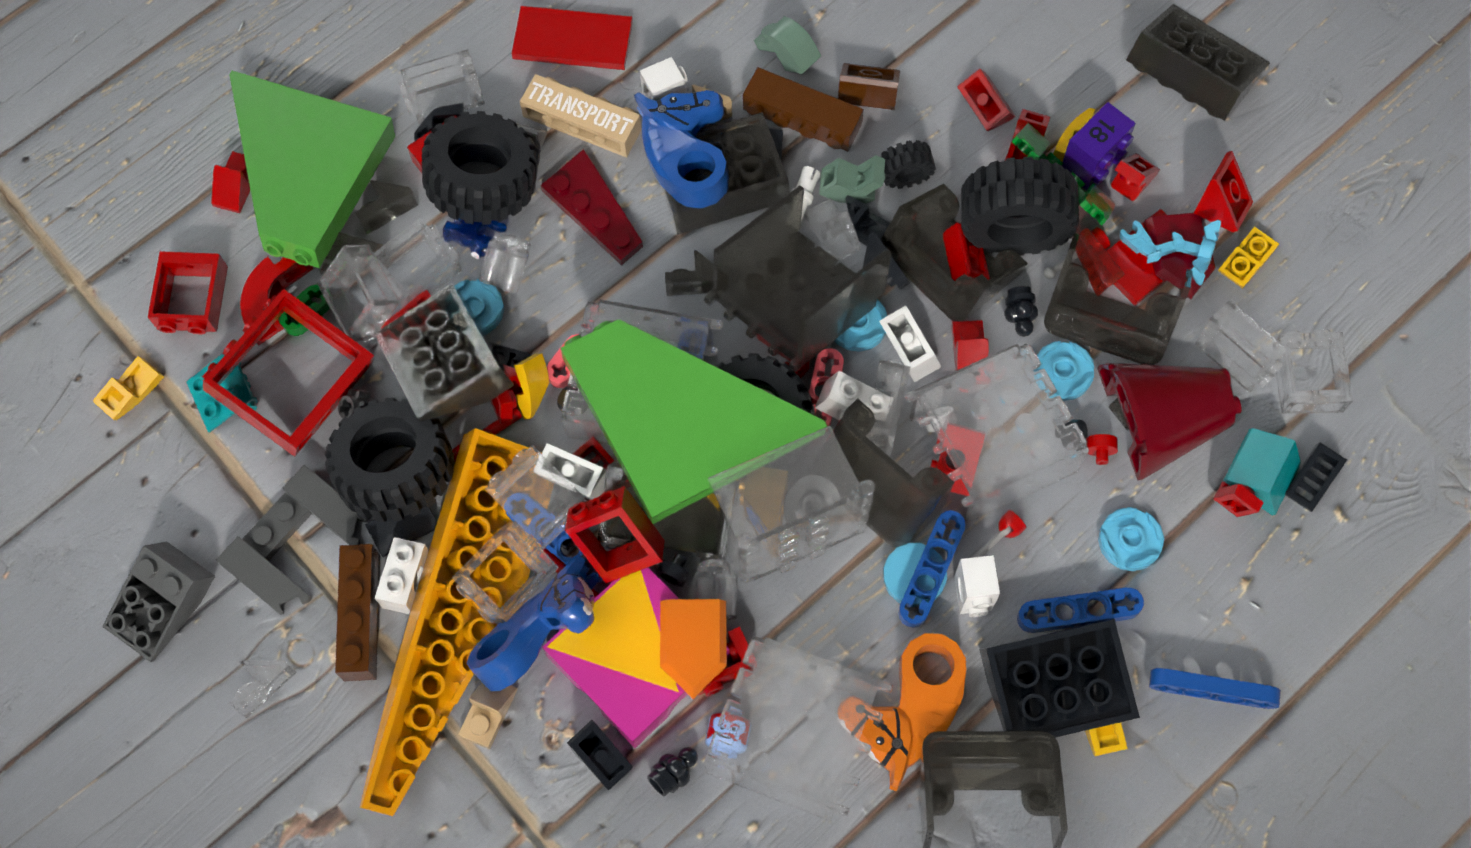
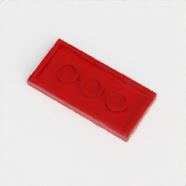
[511,6,633,70]

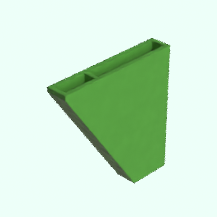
[229,70,395,268]
[561,319,827,524]

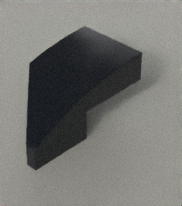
[845,195,895,246]

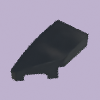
[414,103,466,141]

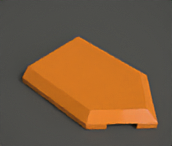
[660,599,727,700]

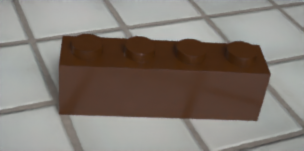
[743,67,864,152]
[335,544,380,682]

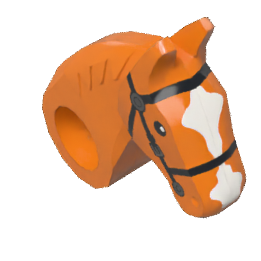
[837,633,966,791]

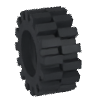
[880,140,936,189]

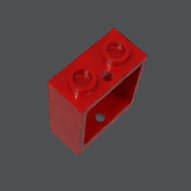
[148,251,228,335]
[565,486,665,583]

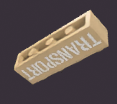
[520,74,642,158]

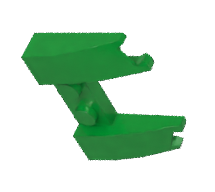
[1011,122,1115,225]

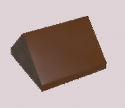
[838,63,900,110]

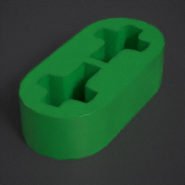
[279,285,332,336]

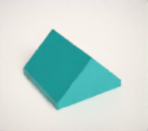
[1223,428,1301,516]

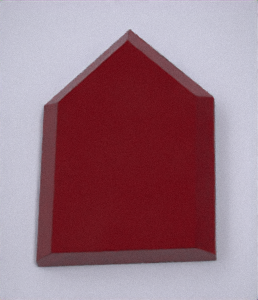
[1144,213,1216,300]

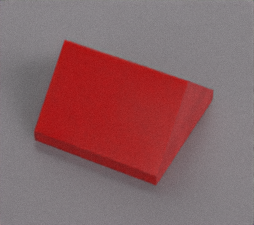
[1194,151,1253,232]

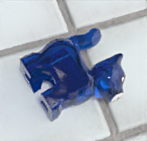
[443,218,507,259]

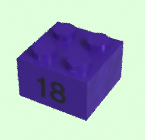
[1062,102,1136,190]

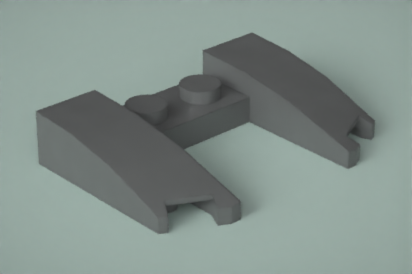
[216,465,367,615]

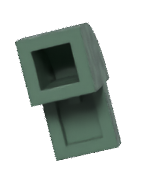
[754,16,821,74]
[819,155,885,203]

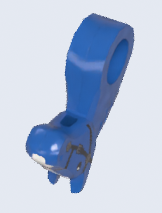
[634,90,729,208]
[467,557,599,691]

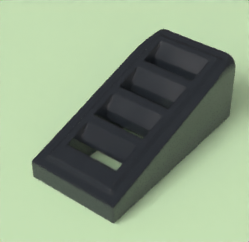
[1285,442,1347,512]

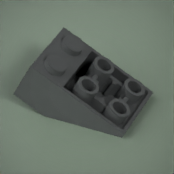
[102,541,215,662]

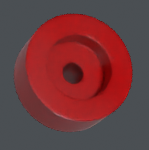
[1086,434,1118,465]

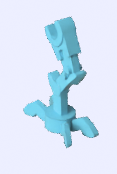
[1120,220,1221,285]

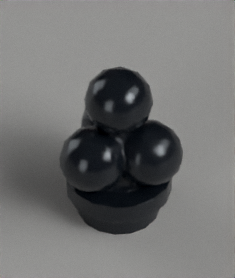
[1004,286,1038,337]
[647,747,698,796]

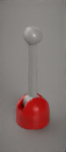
[1044,227,1110,279]
[972,510,1027,558]

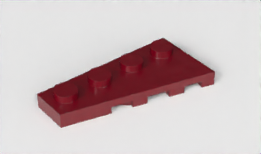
[540,149,643,266]

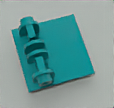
[186,354,258,433]

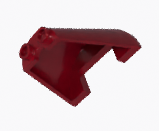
[1097,363,1242,481]

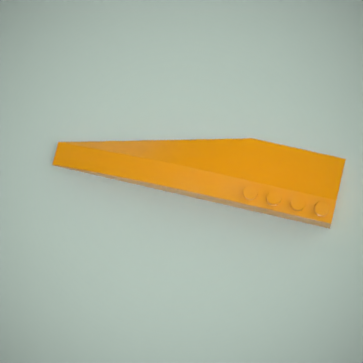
[359,428,555,816]

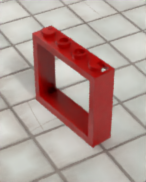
[202,289,374,457]

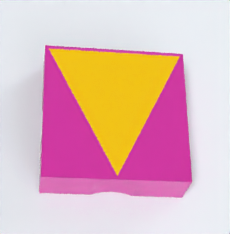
[542,567,730,748]

